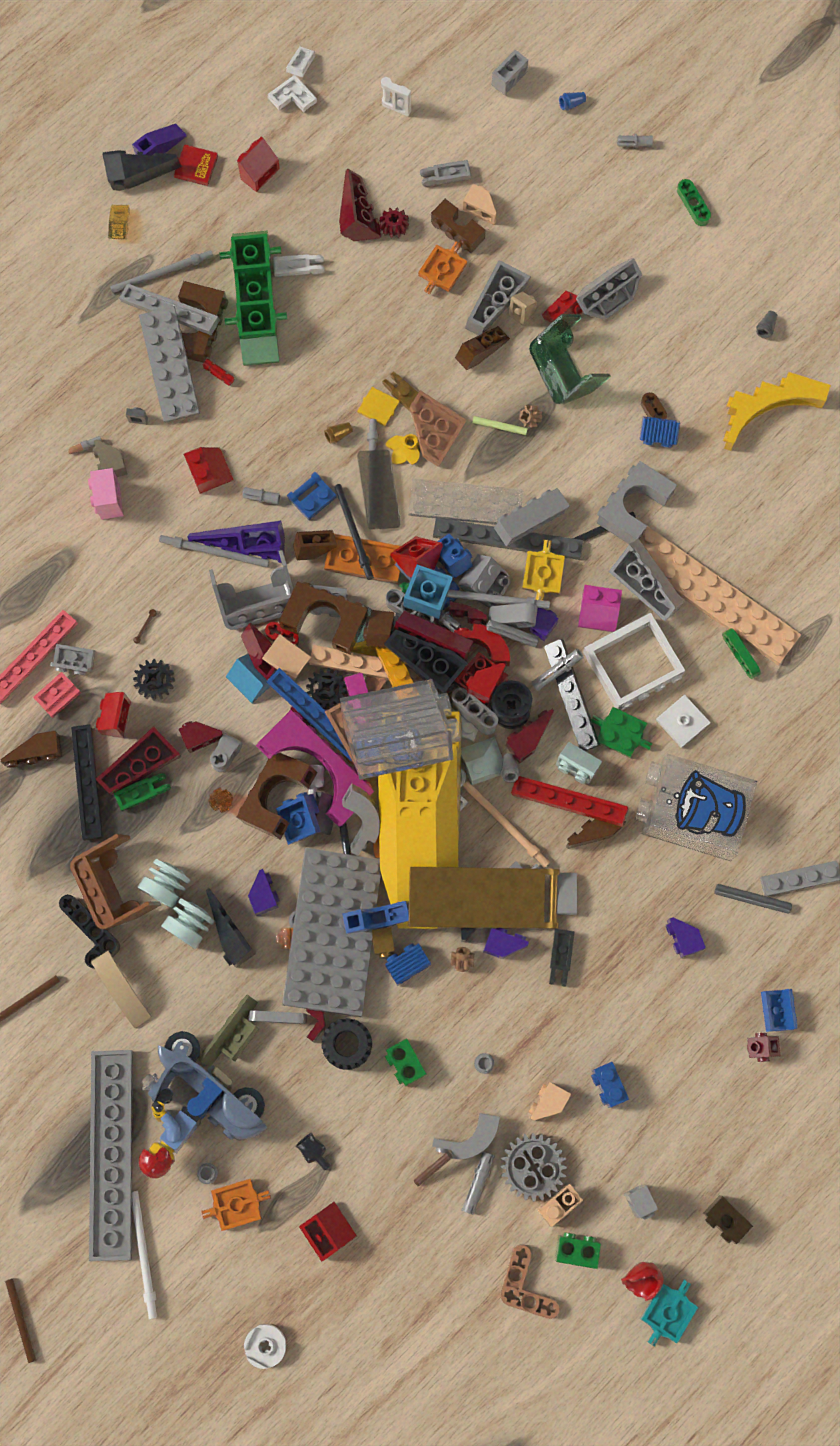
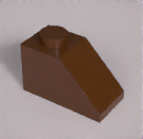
[293,530,337,561]

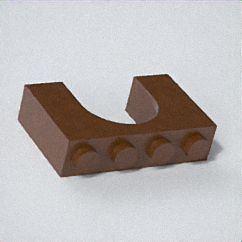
[178,281,228,363]
[279,581,368,655]
[236,753,318,840]

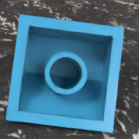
[403,565,453,619]

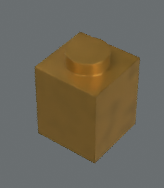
[372,927,395,958]

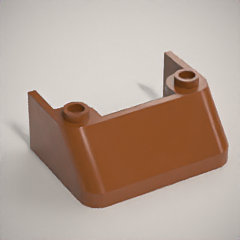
[70,834,161,929]

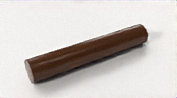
[414,1151,453,1186]

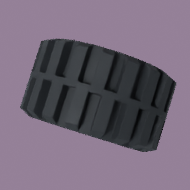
[321,1018,373,1070]

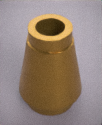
[324,422,353,444]

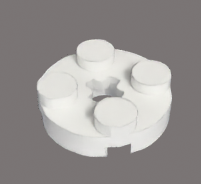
[244,1324,286,1369]

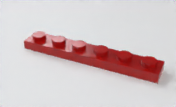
[511,776,629,827]

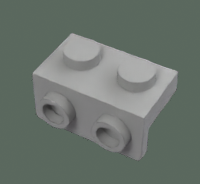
[50,644,95,675]

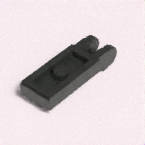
[549,929,575,987]

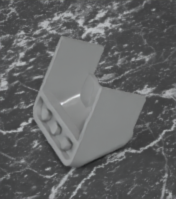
[209,550,293,630]

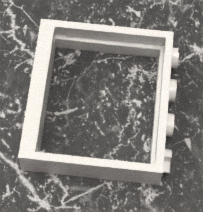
[583,613,685,709]

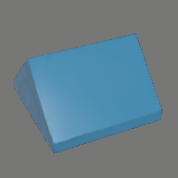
[226,654,270,703]

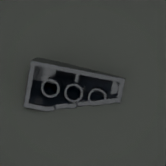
[103,150,182,191]
[383,630,468,695]

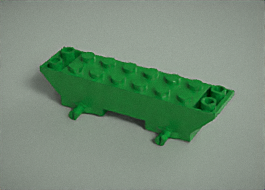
[219,230,288,366]

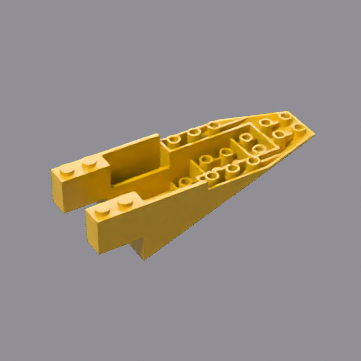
[378,712,462,929]

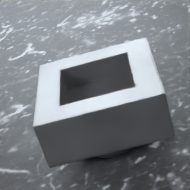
[126,407,148,425]

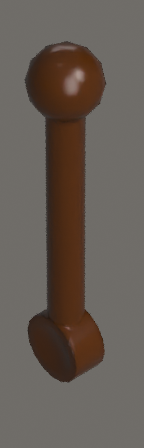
[133,609,157,644]

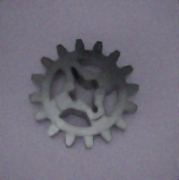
[133,659,175,701]
[306,668,347,709]

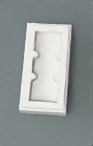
[286,46,315,77]

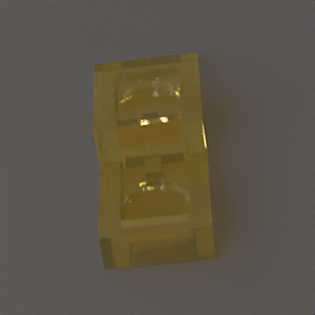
[108,205,130,239]

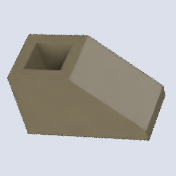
[93,439,127,477]

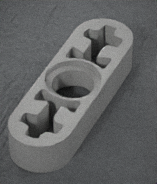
[249,1011,307,1024]

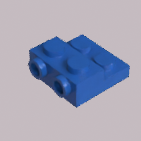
[276,792,321,845]

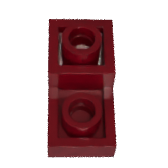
[449,602,487,626]

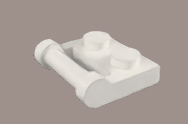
[381,77,411,116]

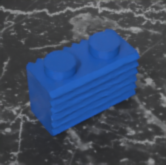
[639,416,680,447]
[385,943,431,986]

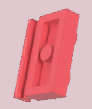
[33,672,81,718]

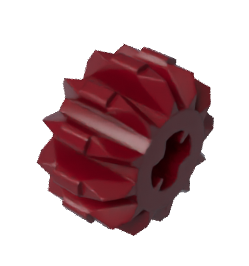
[379,207,409,239]

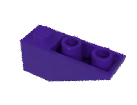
[132,123,187,156]

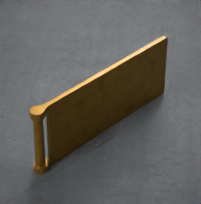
[408,867,560,928]

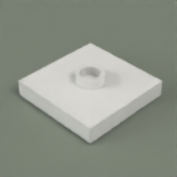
[656,695,710,748]

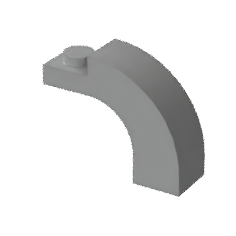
[342,783,380,856]
[432,1113,500,1159]

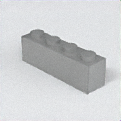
[494,488,570,546]

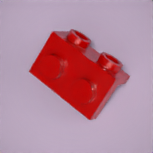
[542,291,583,333]

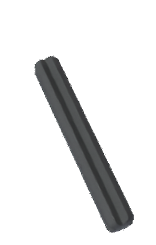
[714,884,792,914]

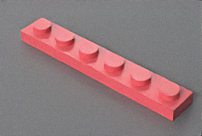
[0,610,78,705]

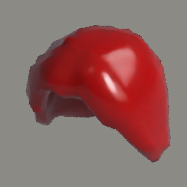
[621,1262,664,1301]

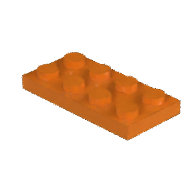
[324,534,400,584]

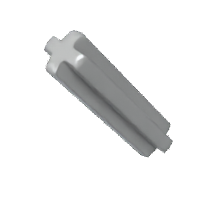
[486,620,539,647]

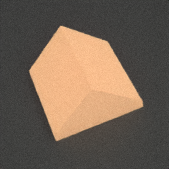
[262,635,311,681]

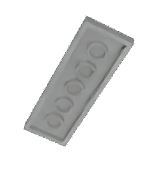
[139,306,200,423]

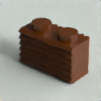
[363,610,394,649]

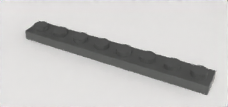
[433,518,583,560]

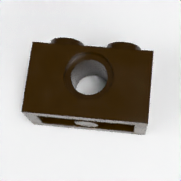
[703,1195,753,1245]

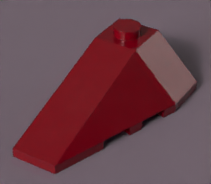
[339,169,381,241]

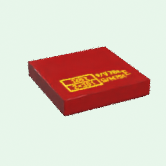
[174,144,218,186]

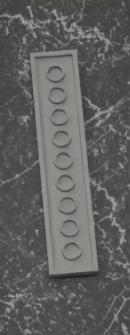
[89,1050,133,1261]

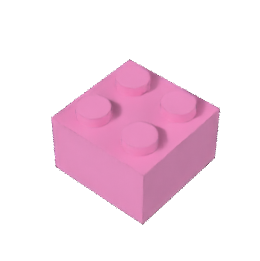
[88,468,124,520]

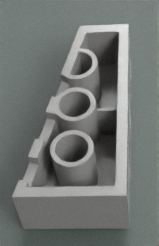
[465,260,531,335]
[609,539,684,621]

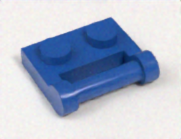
[287,472,337,520]

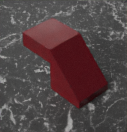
[306,1009,326,1042]

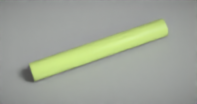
[473,416,528,435]

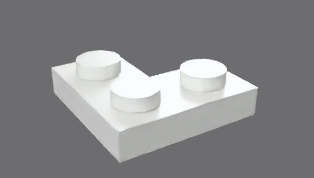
[267,75,317,112]

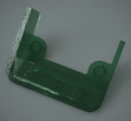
[529,314,611,404]

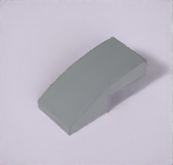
[557,873,577,915]

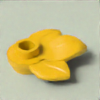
[385,434,420,465]

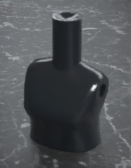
[296,1132,330,1171]

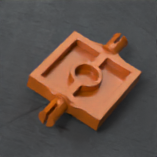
[418,242,467,294]
[201,1178,271,1231]

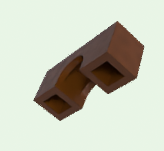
[431,198,486,253]

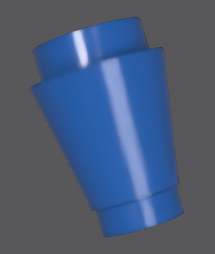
[559,92,586,111]

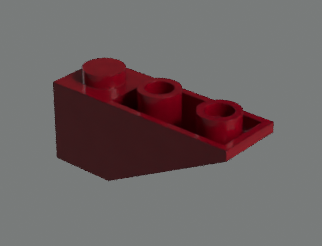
[241,623,277,680]
[505,708,554,764]

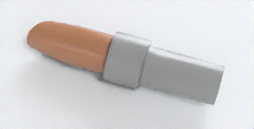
[68,436,102,454]

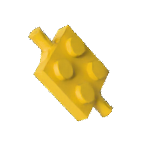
[522,540,565,600]

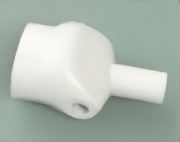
[304,765,324,800]

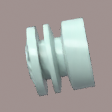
[137,859,191,909]
[161,898,215,949]

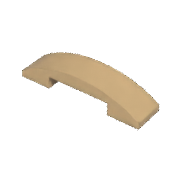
[91,951,151,1028]

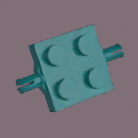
[640,1280,698,1347]

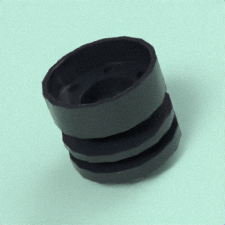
[491,680,533,729]

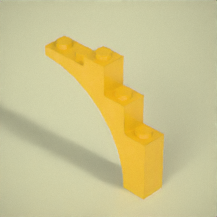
[723,372,831,451]

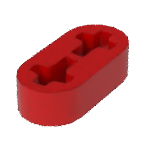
[265,622,299,646]

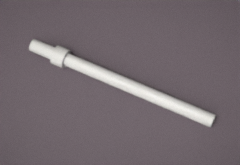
[131,1191,157,1319]

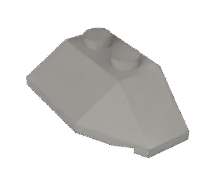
[576,258,642,320]

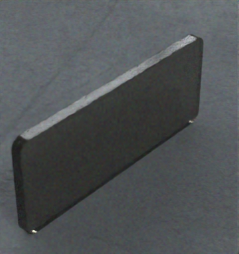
[357,449,401,530]

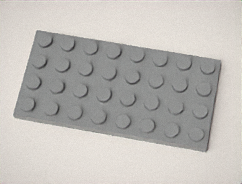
[282,848,381,1017]

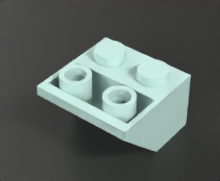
[556,742,602,784]

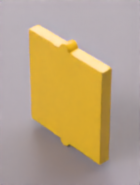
[357,387,400,426]

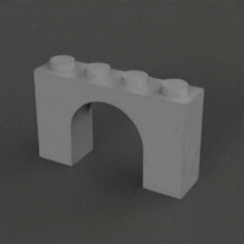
[597,461,677,544]

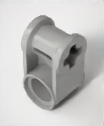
[210,733,243,772]

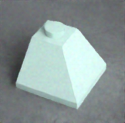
[461,737,503,785]

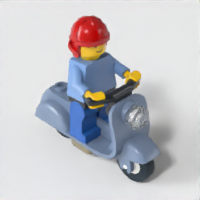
[139,1031,267,1179]

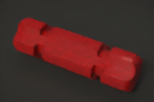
[202,359,235,386]

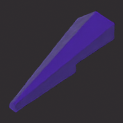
[187,520,285,563]

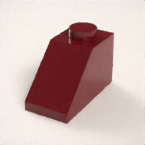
[178,721,223,753]

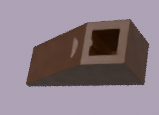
[455,326,510,371]
[0,731,62,768]
[566,819,626,849]

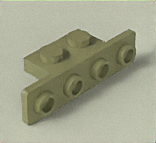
[198,995,259,1067]

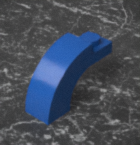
[342,901,409,934]

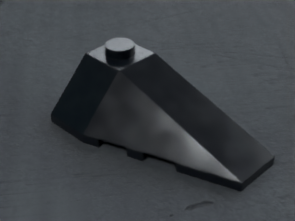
[206,888,255,968]

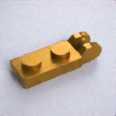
[382,372,418,412]

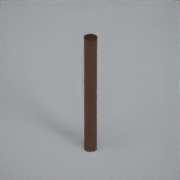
[0,975,60,1022]
[5,1278,36,1363]

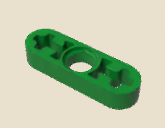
[677,179,711,226]
[722,628,761,679]

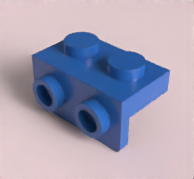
[761,989,798,1032]

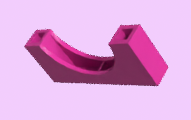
[256,710,374,827]

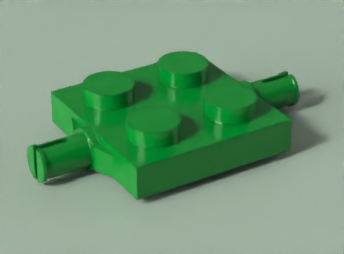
[591,707,653,758]

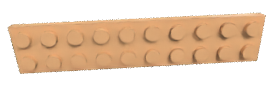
[639,526,801,665]

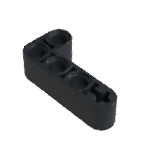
[59,894,120,969]

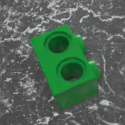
[385,1038,427,1087]
[555,1232,601,1269]

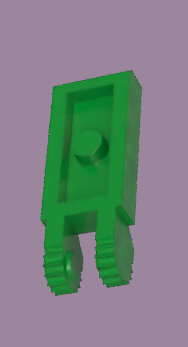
[113,773,171,812]

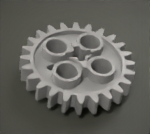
[500,1133,567,1202]

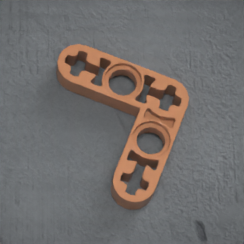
[500,1244,559,1319]

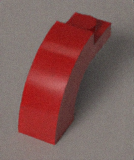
[454,623,510,666]

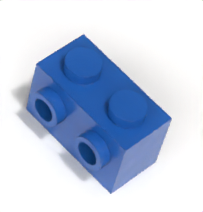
[437,534,473,578]
[591,1062,629,1108]

